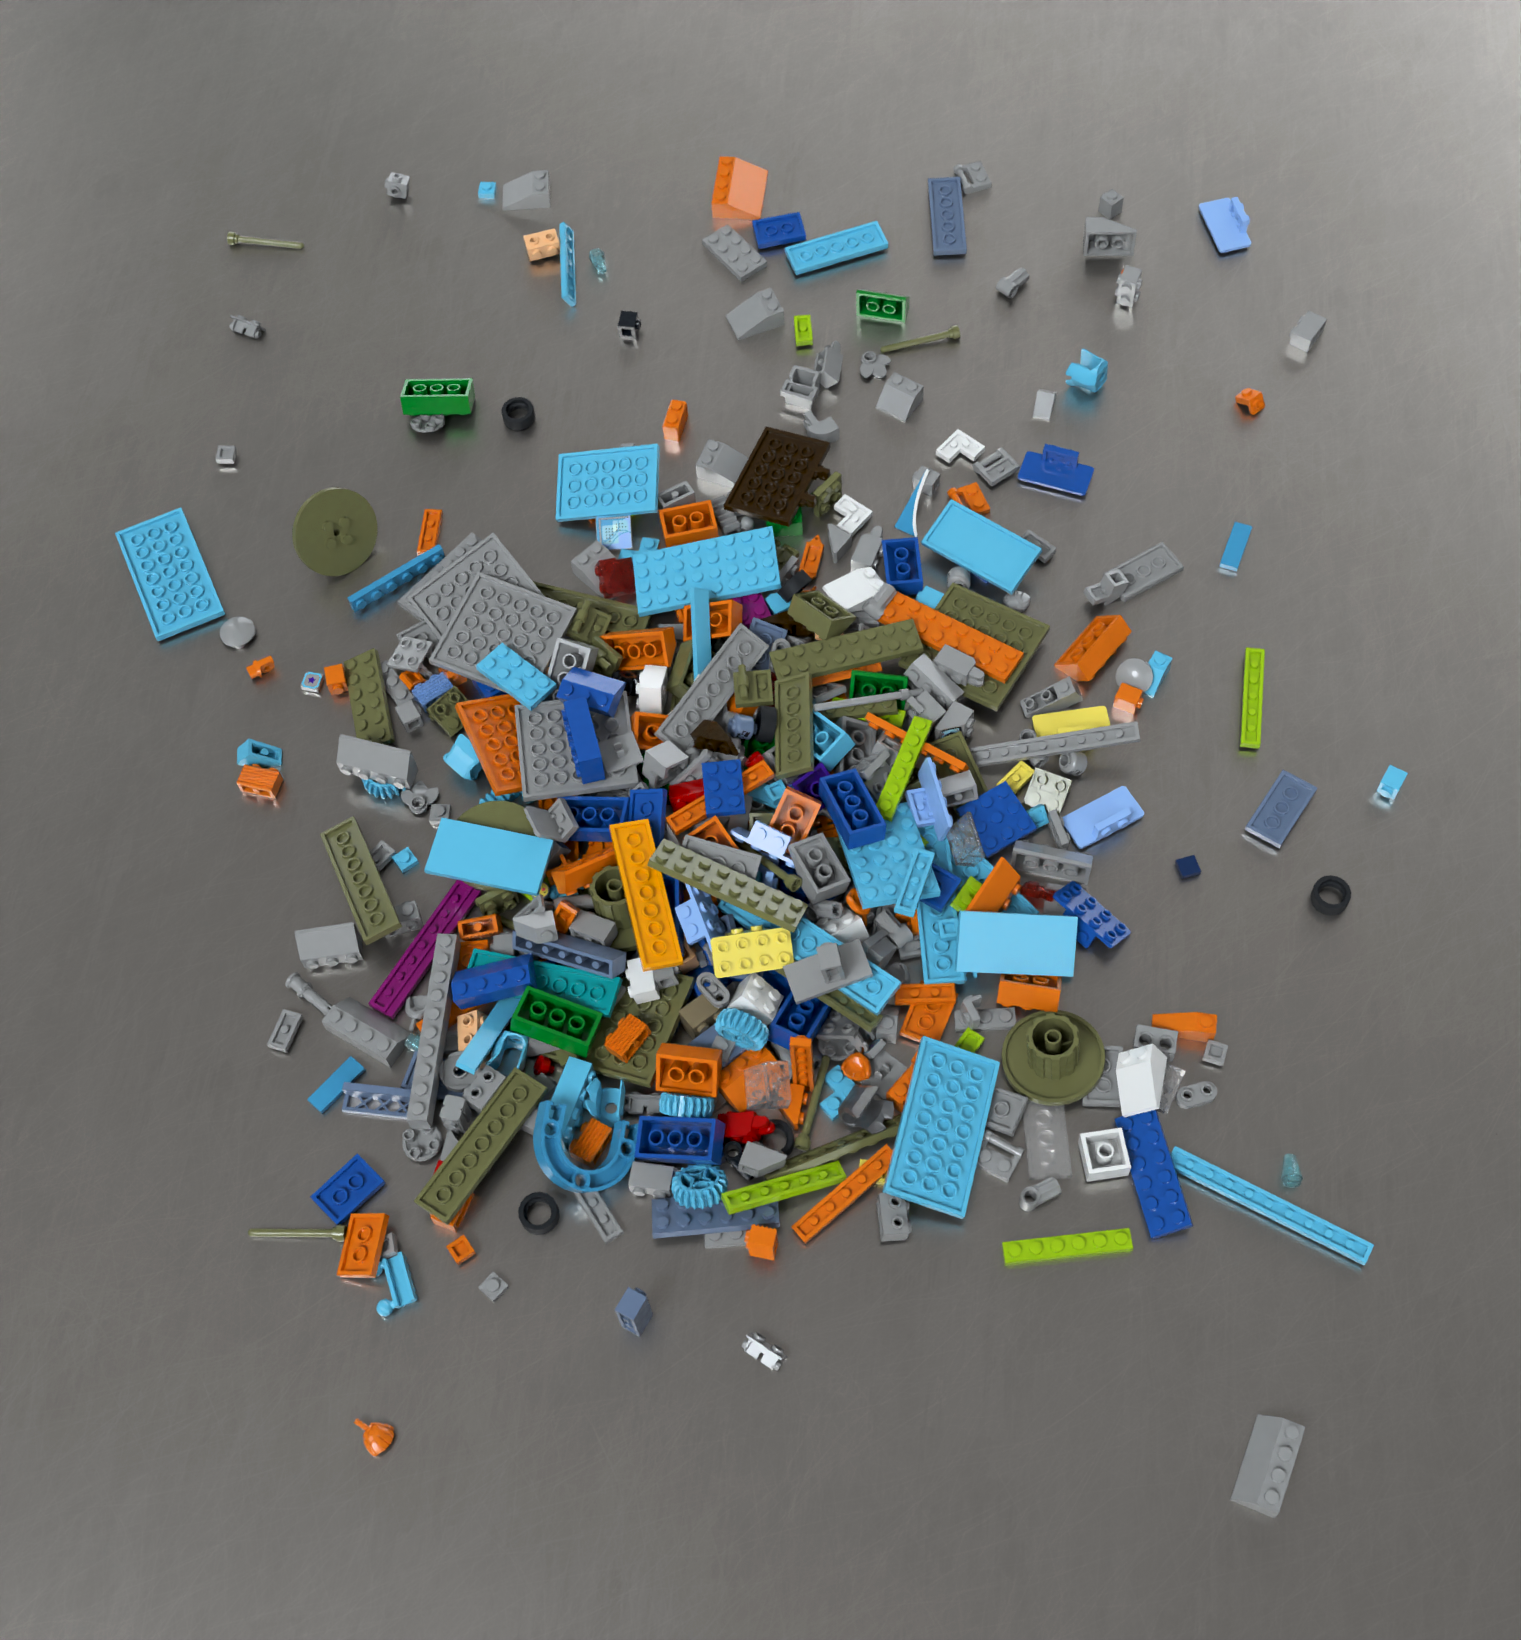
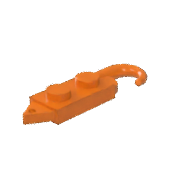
[799,535,824,593]

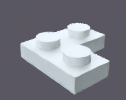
[936,429,985,463]
[834,494,873,537]

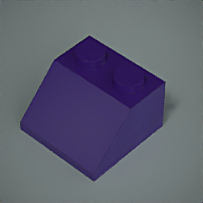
[786,762,830,812]

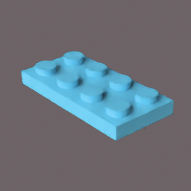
[476,643,557,711]

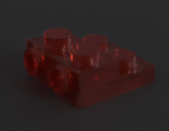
[595,557,636,599]

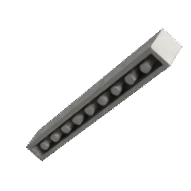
[406,933,461,1130]

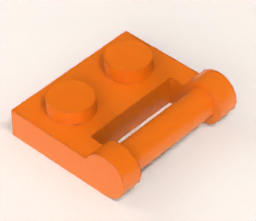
[947,482,990,515]

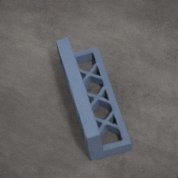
[342,1082,411,1119]

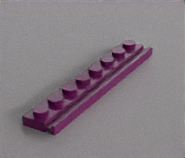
[368,880,482,1019]

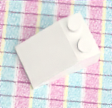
[822,567,884,612]
[1116,1044,1167,1117]

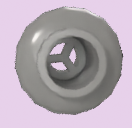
[947,567,971,589]
[1059,751,1088,776]

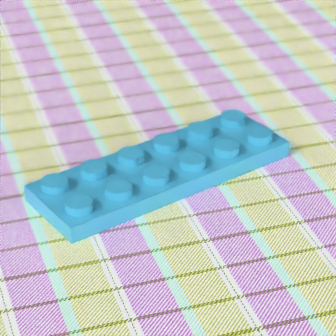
[785,221,888,275]

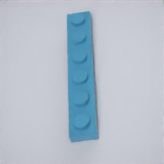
[348,544,445,612]

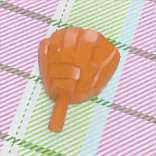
[846,888,871,926]
[841,1047,871,1081]
[354,1418,394,1456]

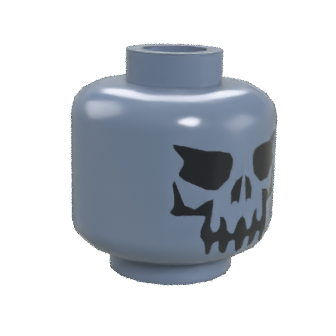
[728,714,757,740]

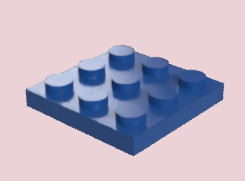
[956,781,1037,859]

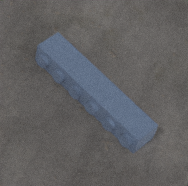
[512,930,626,979]

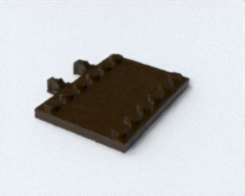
[723,426,831,527]

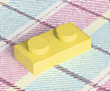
[996,760,1035,794]

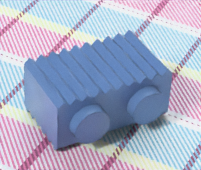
[411,672,453,713]

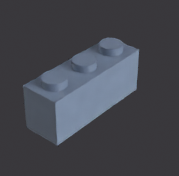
[615,1287,653,1337]

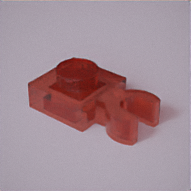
[1020,881,1056,902]

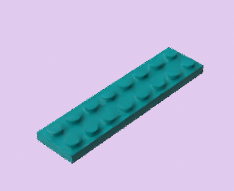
[467,948,623,1018]

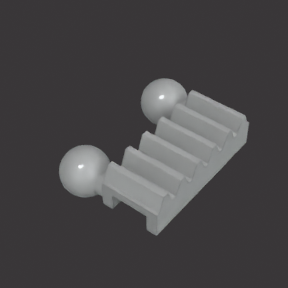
[711,491,754,536]

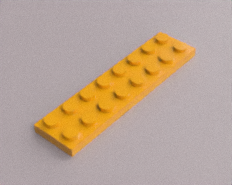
[609,819,683,972]

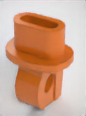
[246,656,274,679]

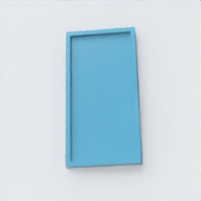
[921,499,1042,595]
[424,818,555,896]
[955,910,1078,977]

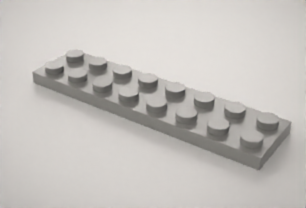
[654,623,769,753]

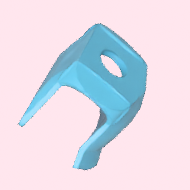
[1065,348,1108,393]
[443,734,483,781]
[485,1031,529,1071]
[585,1078,626,1128]

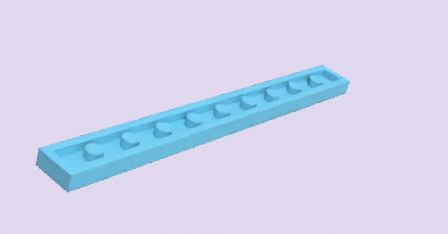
[1171,1146,1374,1265]

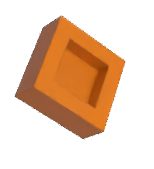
[399,671,426,690]
[446,1235,476,1265]

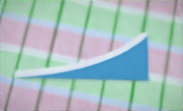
[894,469,930,537]

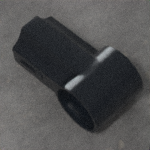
[723,1141,755,1182]

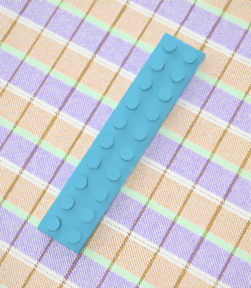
[917,825,965,985]
[717,900,902,1016]

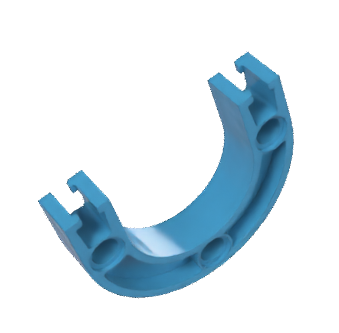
[533,1100,638,1193]

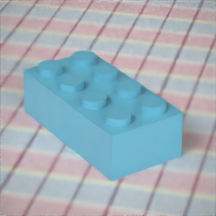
[813,711,855,772]
[545,1056,597,1152]

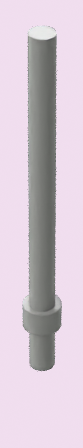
[813,688,923,712]

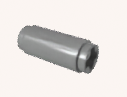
[553,894,594,912]

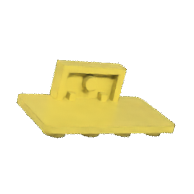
[1032,706,1110,737]
[710,925,794,978]

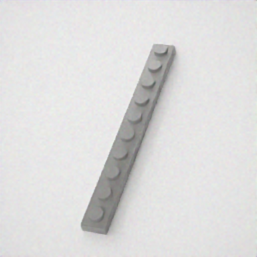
[969,721,1141,767]

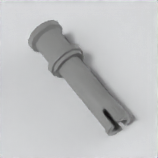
[285,972,332,1015]

